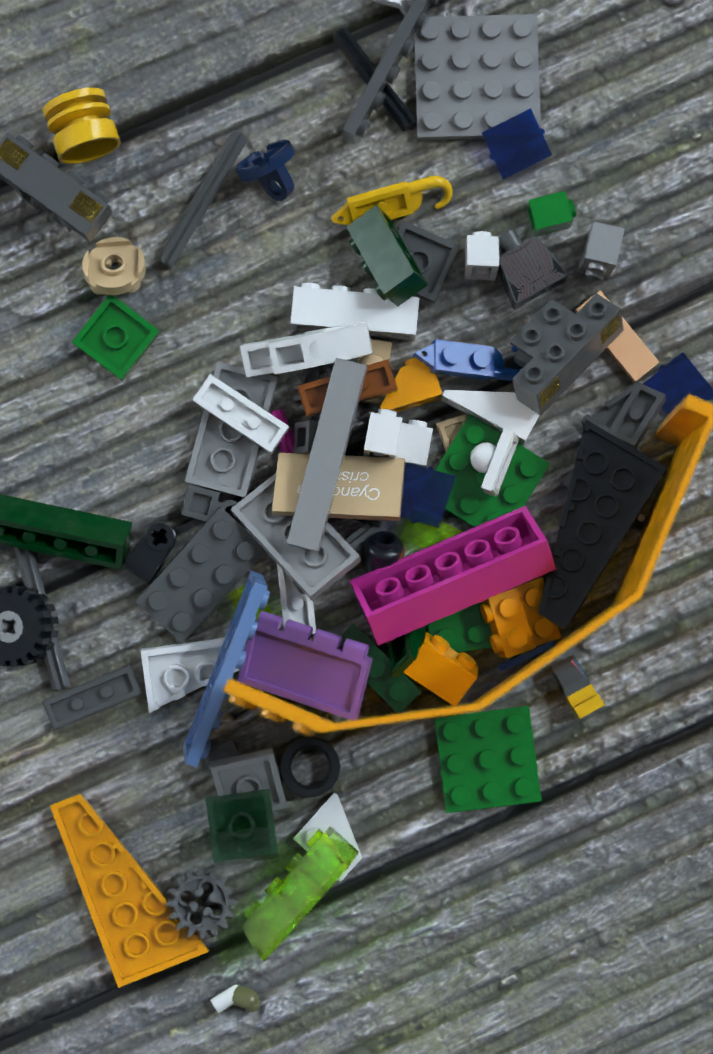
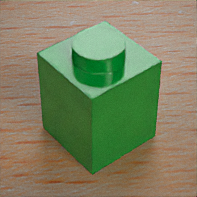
[526,191,576,237]

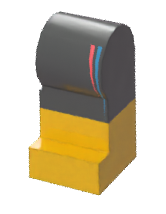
[550,655,605,719]

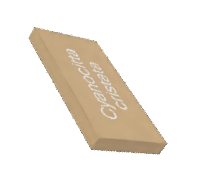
[272,453,405,521]

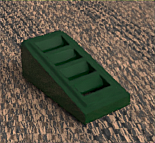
[389,626,426,679]

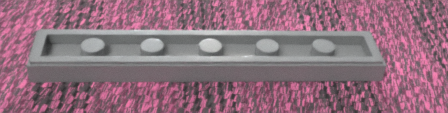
[287,358,368,552]

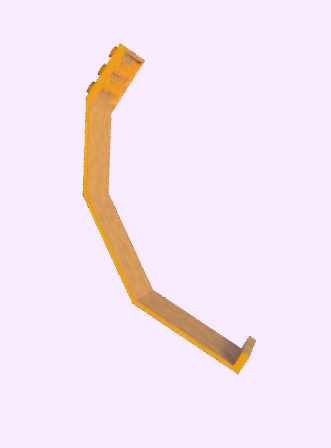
[223,394,713,736]

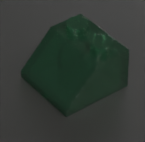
[205,789,279,867]

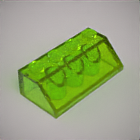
[241,826,359,962]

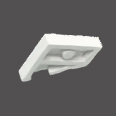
[293,792,362,882]

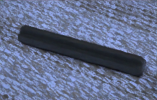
[333,28,416,131]

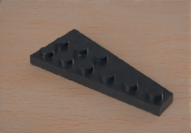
[538,419,668,631]

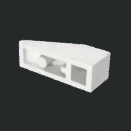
[441,390,540,445]

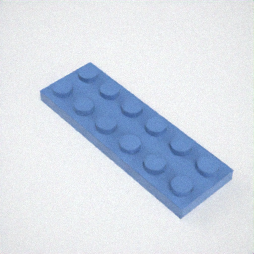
[183,571,270,768]

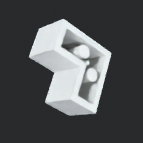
[364,409,433,470]

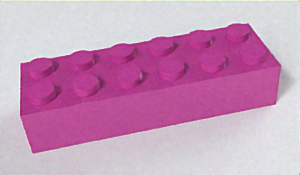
[350,506,556,645]

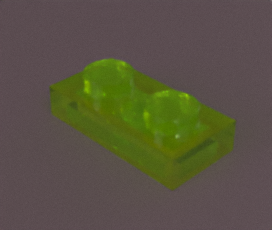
[400,509,465,549]

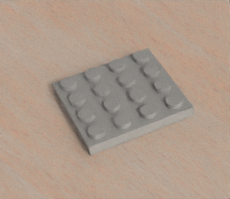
[414,14,541,141]

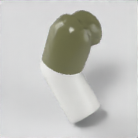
[211,985,261,1013]

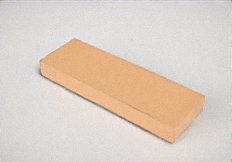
[575,290,660,383]

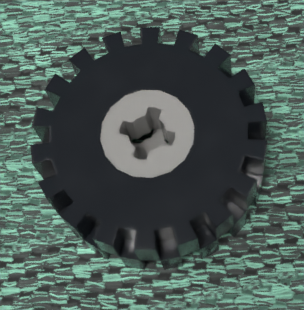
[0,586,59,667]

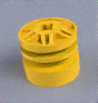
[42,88,121,165]

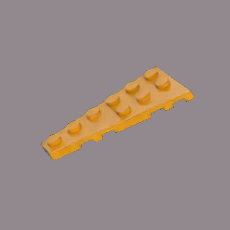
[50,794,210,988]

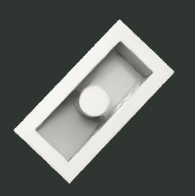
[464,231,499,281]

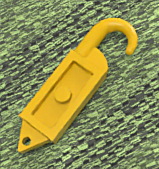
[331,176,453,225]

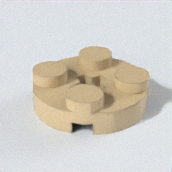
[82,237,146,295]

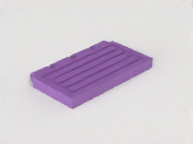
[237,611,373,721]

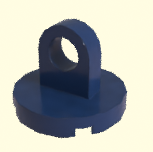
[236,139,296,201]

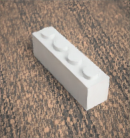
[290,283,419,341]

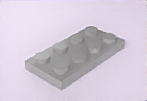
[185,361,278,498]
[230,473,361,601]

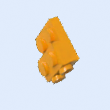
[480,577,561,658]

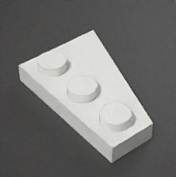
[141,638,238,713]

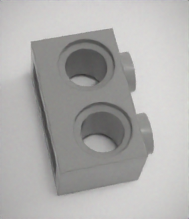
[578,221,625,281]

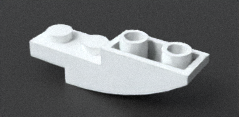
[240,321,373,377]

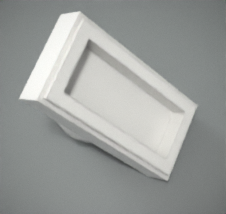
[470,428,519,497]

